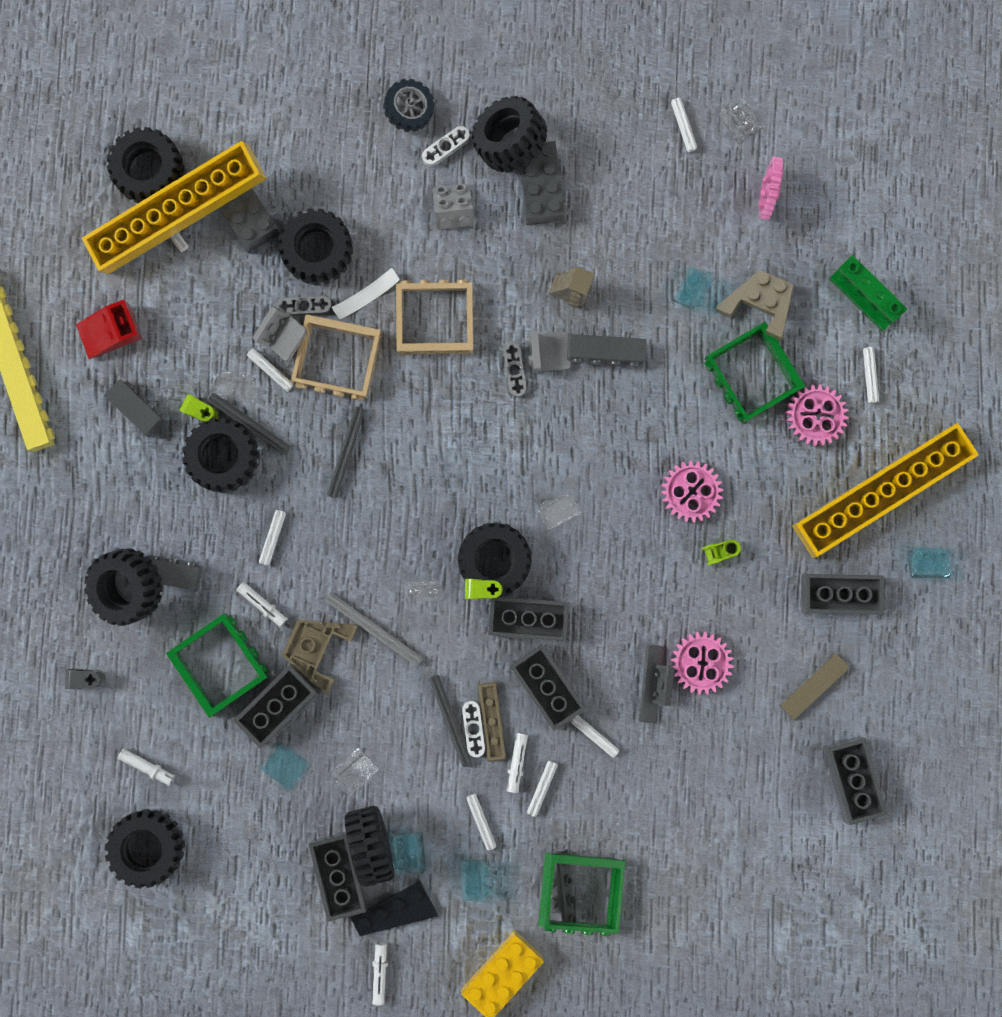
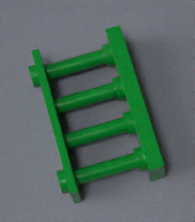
[829,255,907,332]

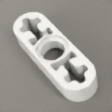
[422,126,470,167]
[462,701,485,758]

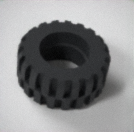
[472,96,547,172]
[107,127,184,203]
[278,208,353,285]
[182,418,259,493]
[458,522,532,596]
[84,548,163,626]
[344,805,395,887]
[104,809,185,889]

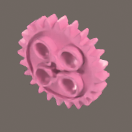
[758,156,783,220]
[785,384,849,447]
[660,460,723,523]
[670,632,734,695]

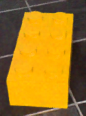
[461,930,544,1017]

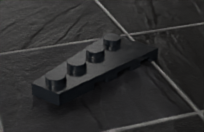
[351,880,438,936]

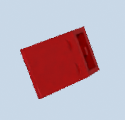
[76,299,143,360]

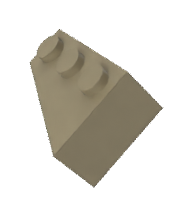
[548,267,595,308]

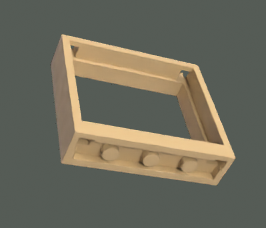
[396,280,473,355]
[291,314,382,401]

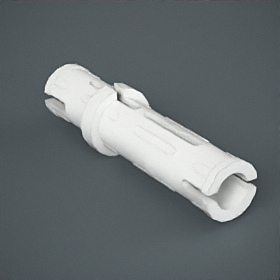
[236,582,288,628]
[506,733,528,793]
[118,748,175,786]
[372,942,388,1005]

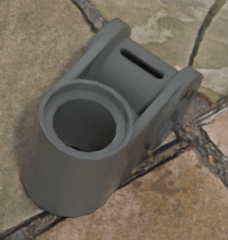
[65,669,105,689]

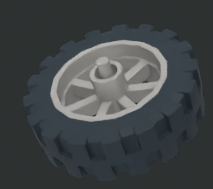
[383,79,435,132]

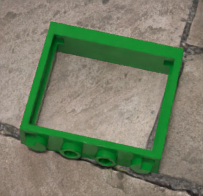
[704,321,805,424]
[166,613,270,718]
[538,852,626,936]

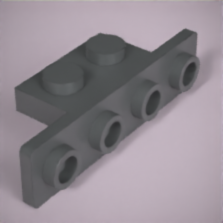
[639,645,674,723]
[540,849,577,922]

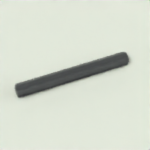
[208,393,290,455]
[327,407,365,498]
[429,675,472,767]

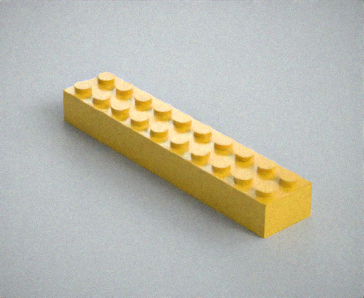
[82,141,267,274]
[792,423,979,558]

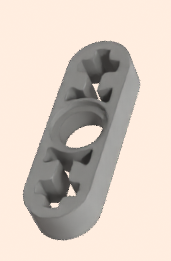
[276,296,332,316]
[503,342,526,398]

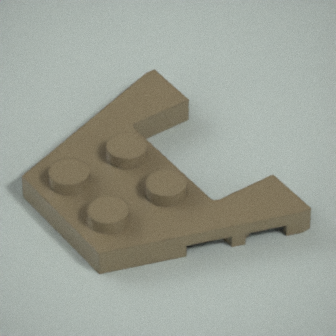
[716,270,794,341]
[282,620,358,695]

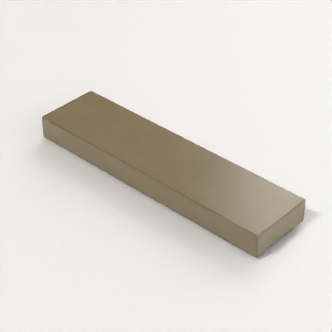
[779,653,850,720]
[477,682,507,762]

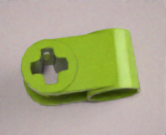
[179,394,218,422]
[701,540,741,566]
[465,579,503,599]

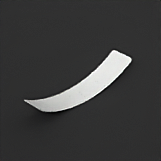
[332,268,399,319]

